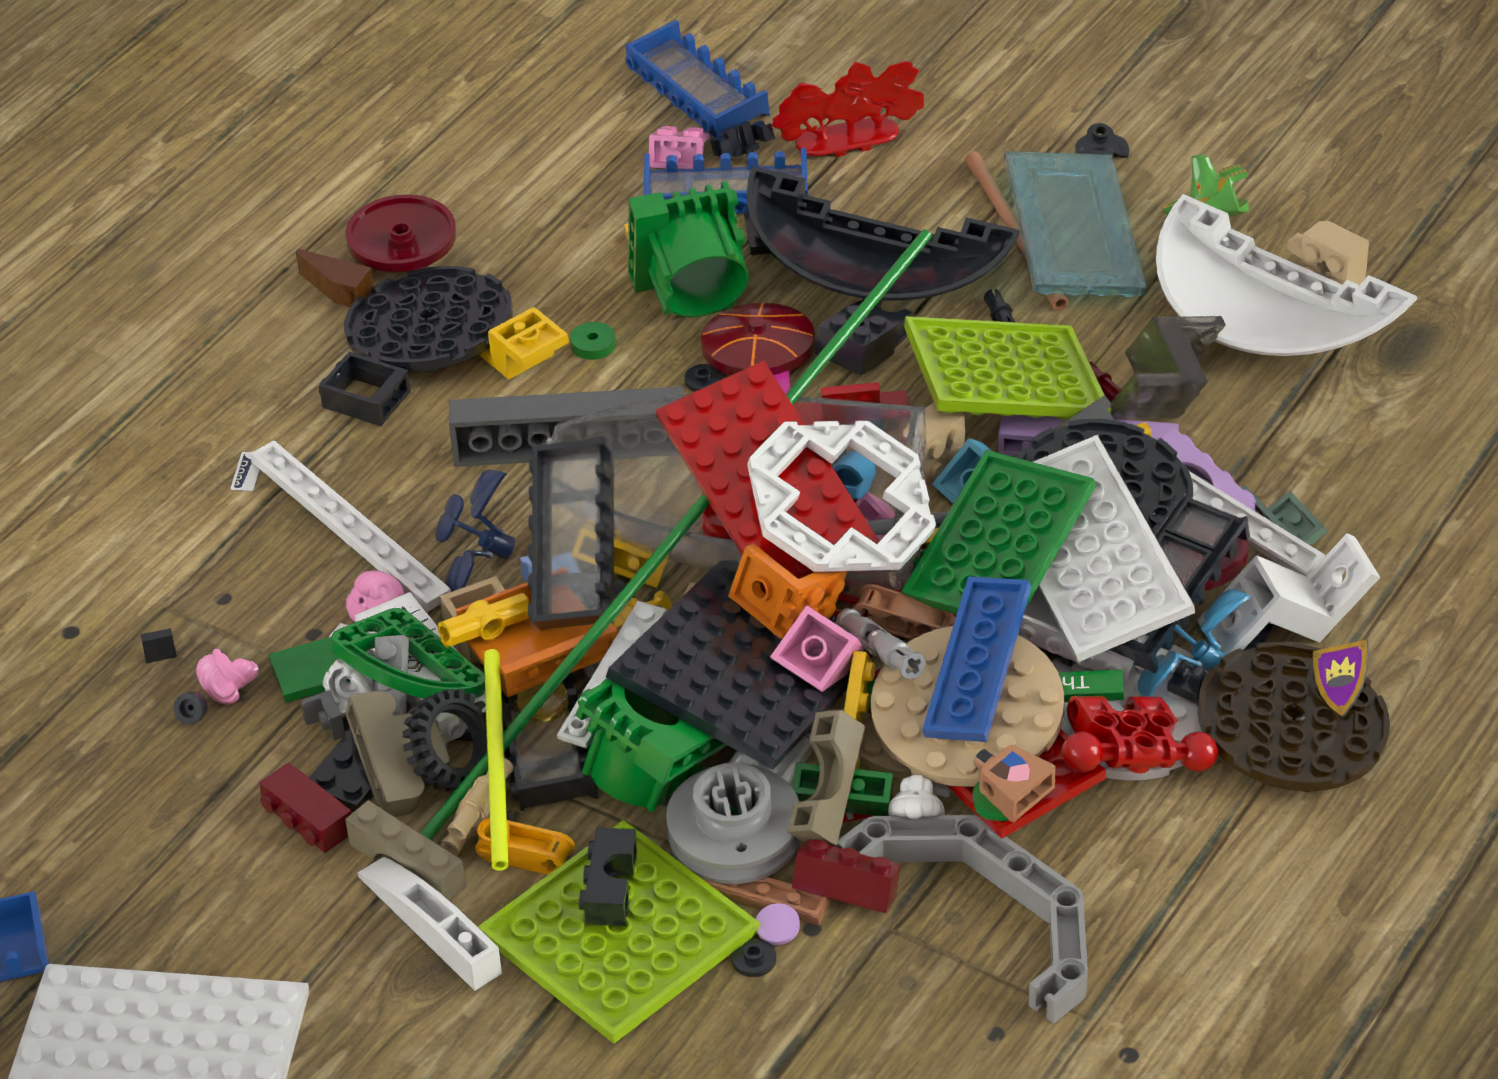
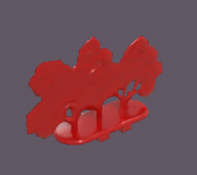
[771,61,924,157]

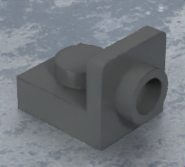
[301,690,345,740]

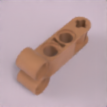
[852,584,957,640]

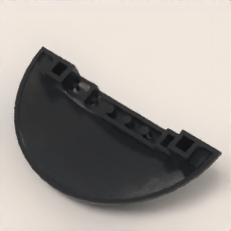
[747,166,1020,301]

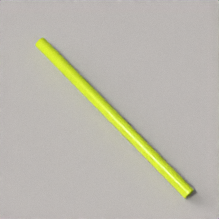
[484,649,508,871]

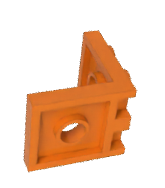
[728,544,847,639]

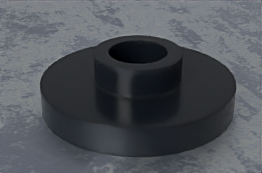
[684,364,723,392]
[731,939,776,977]

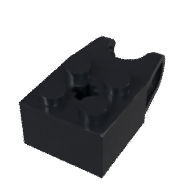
[815,299,915,375]

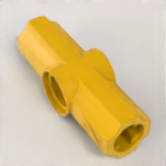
[438,593,529,647]

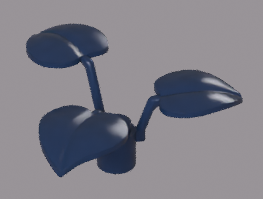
[435,469,515,592]

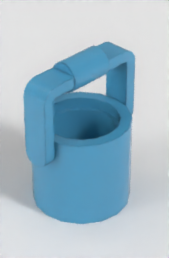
[832,451,876,500]

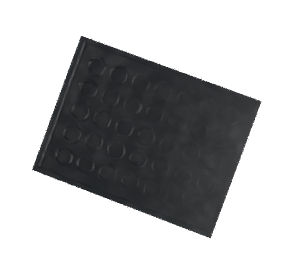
[606,557,878,770]

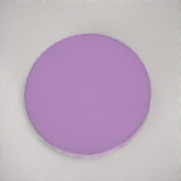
[756,903,800,945]

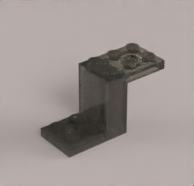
[1110,316,1226,420]

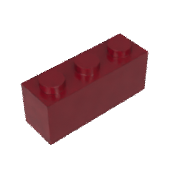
[259,762,351,853]
[792,839,901,913]

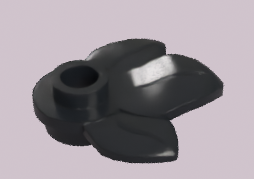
[1075,123,1130,168]

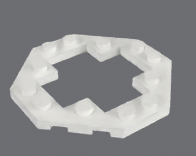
[747,421,936,572]

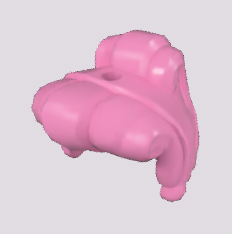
[346,570,405,622]
[196,649,259,705]

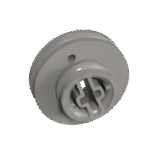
[666,763,800,884]

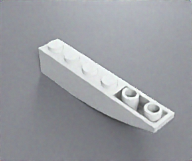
[557,601,666,748]
[358,856,502,991]

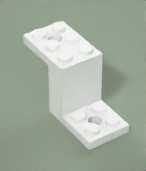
[1197,533,1380,655]

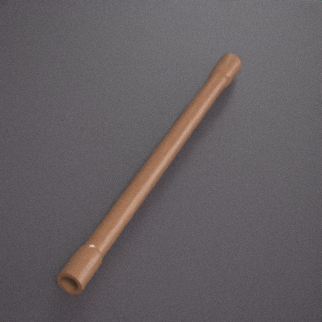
[965,151,1069,311]

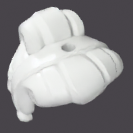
[323,659,374,717]
[888,775,945,819]

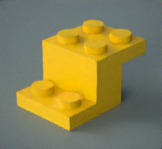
[478,307,569,380]

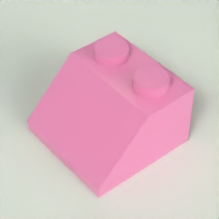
[770,606,864,692]

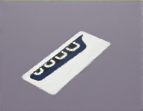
[231,452,260,491]

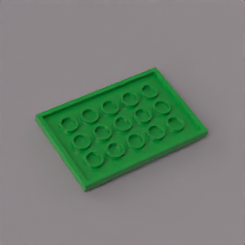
[901,450,1096,614]

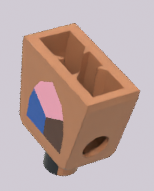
[974,745,1055,823]

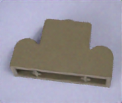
[345,691,450,817]

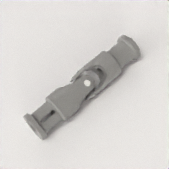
[835,608,926,679]

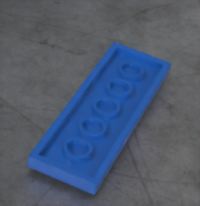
[922,577,1031,742]

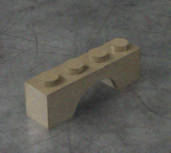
[787,710,865,846]
[345,800,466,901]

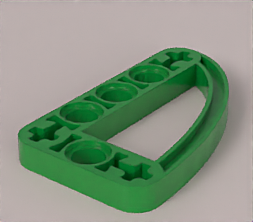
[332,608,485,699]

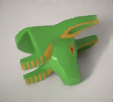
[1163,154,1249,217]

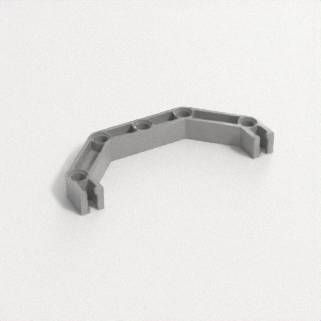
[836,815,1088,1024]

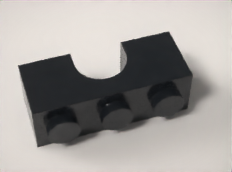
[579,827,638,926]

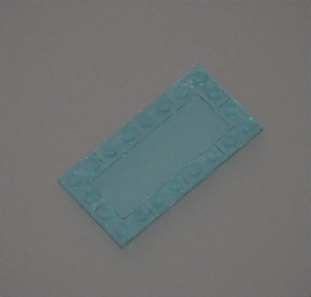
[1004,151,1147,297]

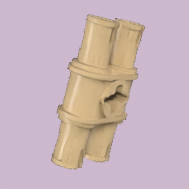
[441,758,513,856]

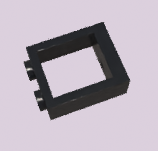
[319,352,411,426]

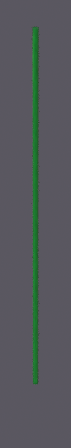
[420,229,932,840]

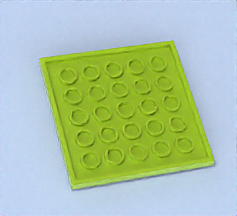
[904,316,1111,419]
[478,820,760,1044]

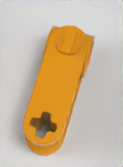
[475,818,575,875]

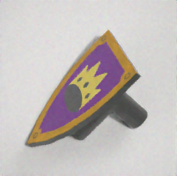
[1313,640,1369,717]

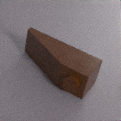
[296,249,374,307]

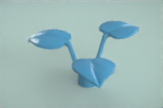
[1138,589,1251,696]

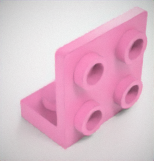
[649,126,710,169]

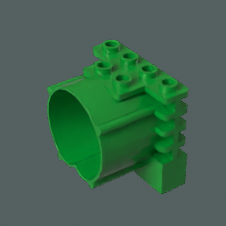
[628,181,749,317]
[576,678,727,812]

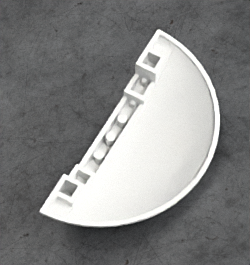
[1156,194,1417,356]

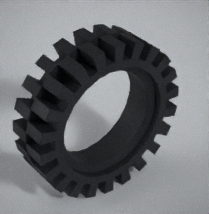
[402,689,488,792]

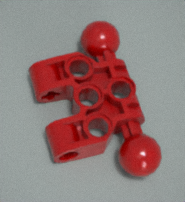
[1062,696,1218,774]

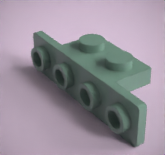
[1241,484,1328,546]

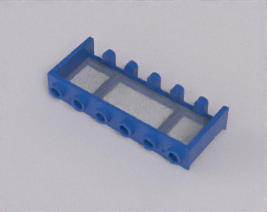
[625,20,770,138]
[644,148,808,214]

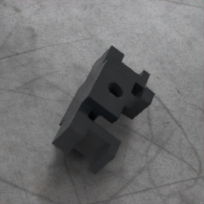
[710,121,775,158]

